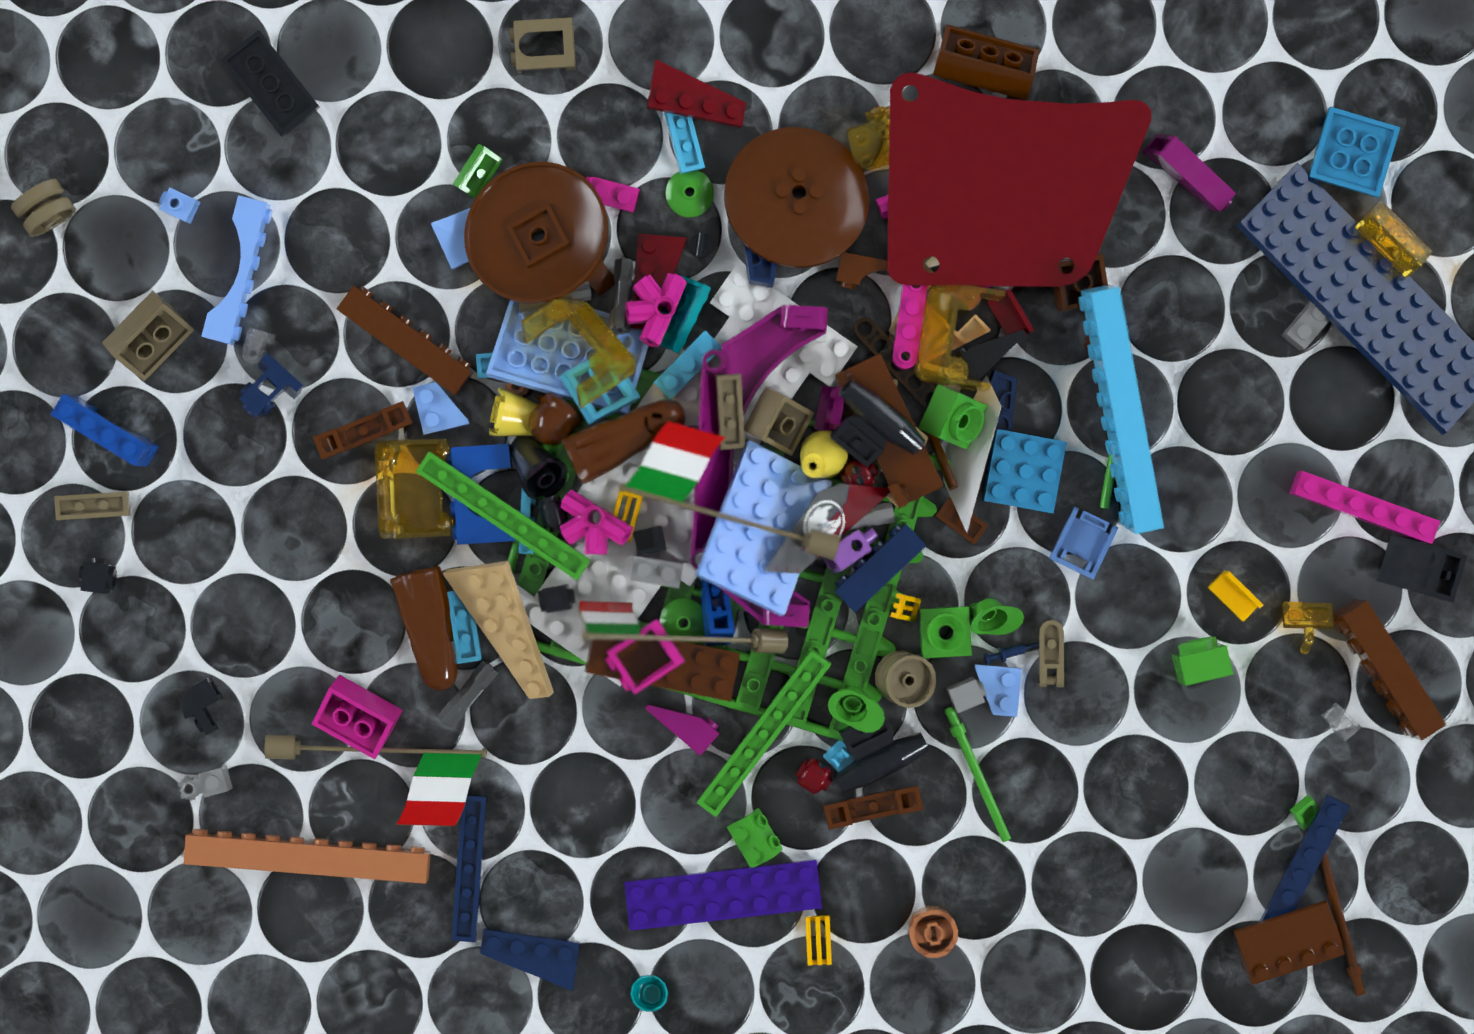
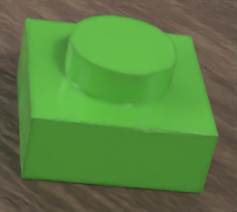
[1290,795,1319,830]

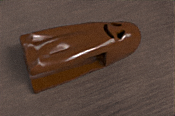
[562,399,686,484]
[390,566,458,691]

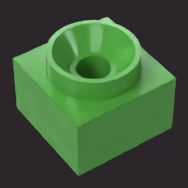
[918,384,987,450]
[919,606,972,658]
[1172,636,1233,686]

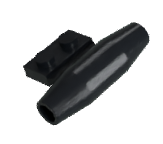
[831,379,925,467]
[834,714,929,793]

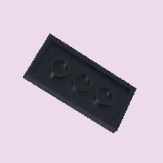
[221,30,320,137]

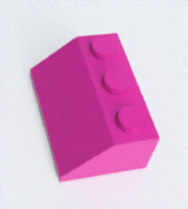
[312,675,403,759]

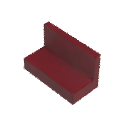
[986,288,1034,337]

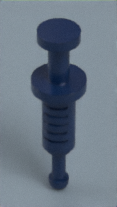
[983,642,1039,665]

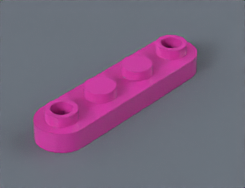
[892,284,928,370]

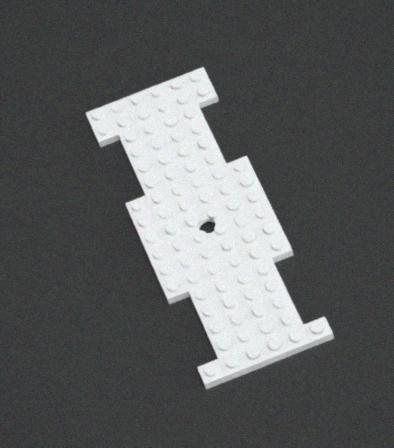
[516,263,858,686]

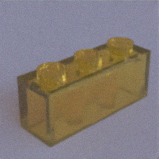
[1355,200,1433,278]

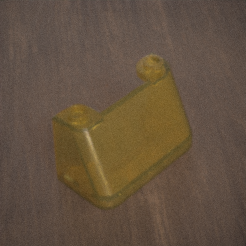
[375,439,453,539]

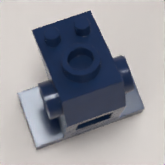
[239,353,303,418]

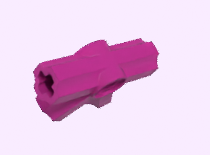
[625,273,687,347]
[560,489,633,555]

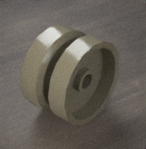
[11,179,76,237]
[875,650,936,708]

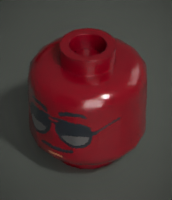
[841,459,879,487]
[795,758,833,794]

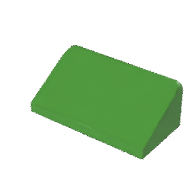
[453,144,503,199]

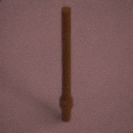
[1320,853,1365,996]

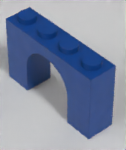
[50,394,159,467]
[447,444,516,545]

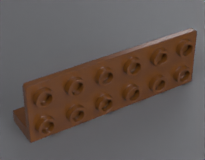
[835,354,943,508]

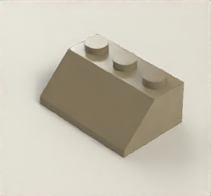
[102,291,195,381]

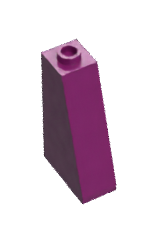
[1143,134,1236,212]

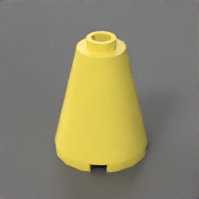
[489,388,539,436]
[800,431,848,479]

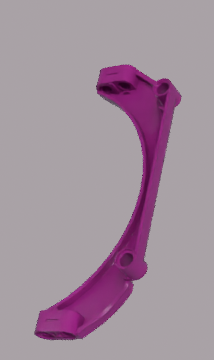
[691,305,828,627]

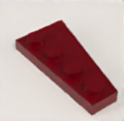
[647,60,746,128]
[630,234,687,331]

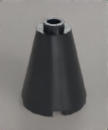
[510,436,568,500]

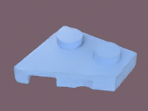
[412,382,470,435]
[974,664,1022,717]

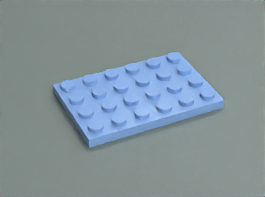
[486,300,649,415]
[696,441,833,616]

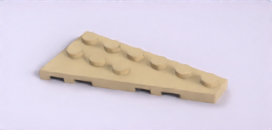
[442,561,554,699]

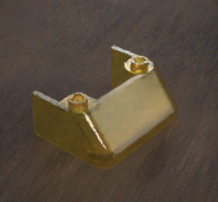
[915,285,1006,392]
[521,299,636,409]

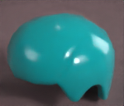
[630,975,668,1012]

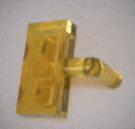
[1282,602,1334,654]

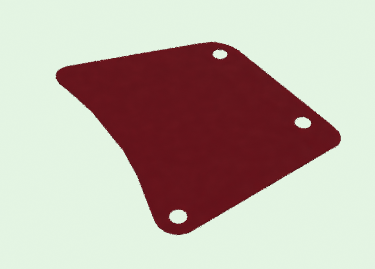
[887,73,1152,287]

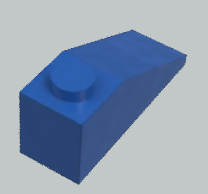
[700,578,735,646]

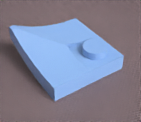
[431,208,470,270]

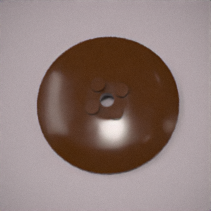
[724,127,870,268]
[464,162,608,304]

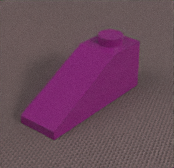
[645,703,719,756]

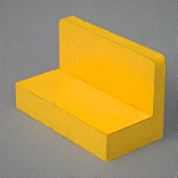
[1207,570,1263,622]

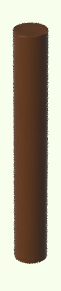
[926,432,958,490]

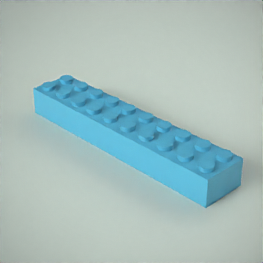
[1078,285,1164,534]

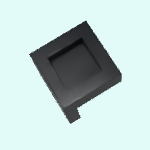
[633,525,667,556]

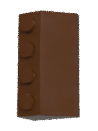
[933,24,1040,100]
[1234,900,1345,985]

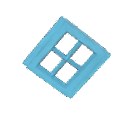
[560,349,640,425]

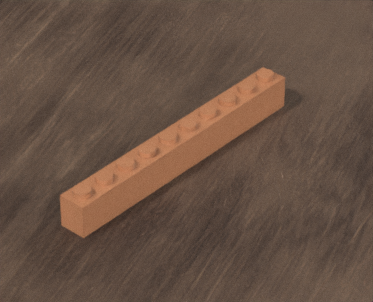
[183,829,431,884]

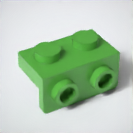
[727,808,783,868]

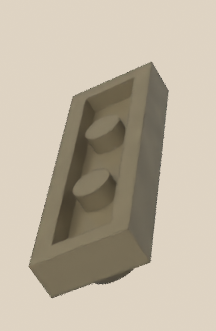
[715,373,745,450]
[54,491,131,520]

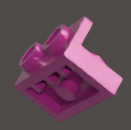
[813,383,844,432]

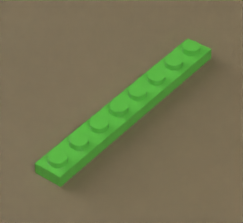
[416,451,591,581]
[697,649,831,817]

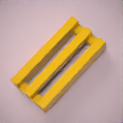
[613,490,644,543]
[890,593,921,622]
[805,915,832,966]

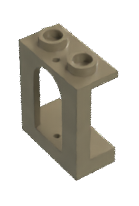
[509,17,576,73]

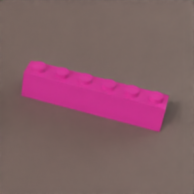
[1289,471,1441,544]

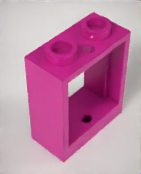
[605,619,684,694]

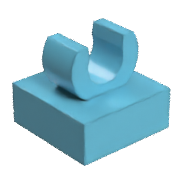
[823,740,855,772]

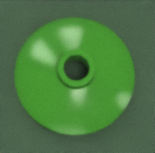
[666,170,714,218]
[659,598,704,644]

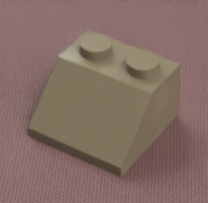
[744,387,814,456]

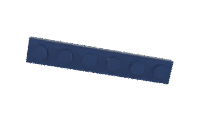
[1260,794,1350,922]
[451,795,487,942]

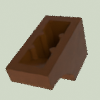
[835,252,887,290]

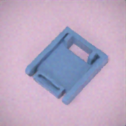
[1049,506,1118,580]

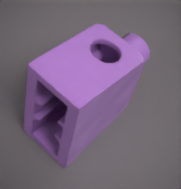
[822,527,878,574]

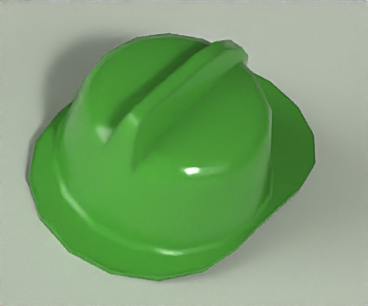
[970,598,1024,635]
[828,687,885,733]

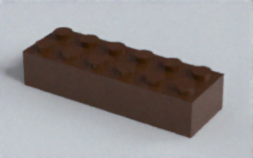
[1332,599,1447,741]
[584,634,740,702]

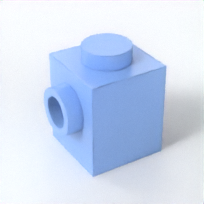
[159,187,201,224]

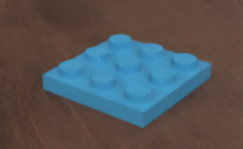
[1309,107,1400,198]
[982,429,1067,513]

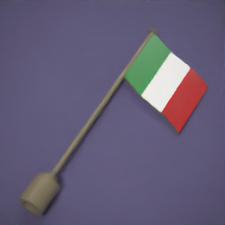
[619,421,841,560]
[578,601,788,653]
[264,734,487,826]

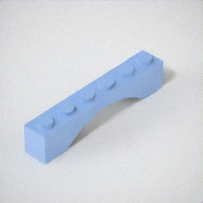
[201,195,272,345]

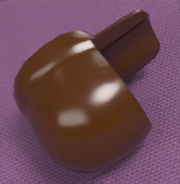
[529,393,582,445]

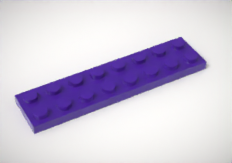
[624,859,822,931]

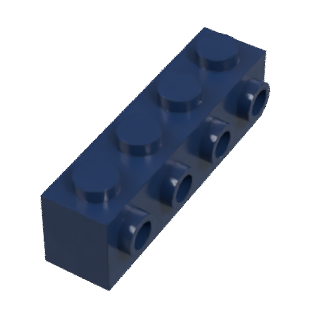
[834,524,927,612]

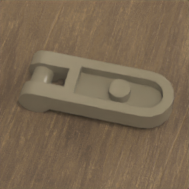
[1038,620,1064,688]

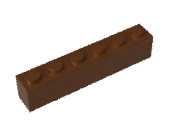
[336,285,474,396]

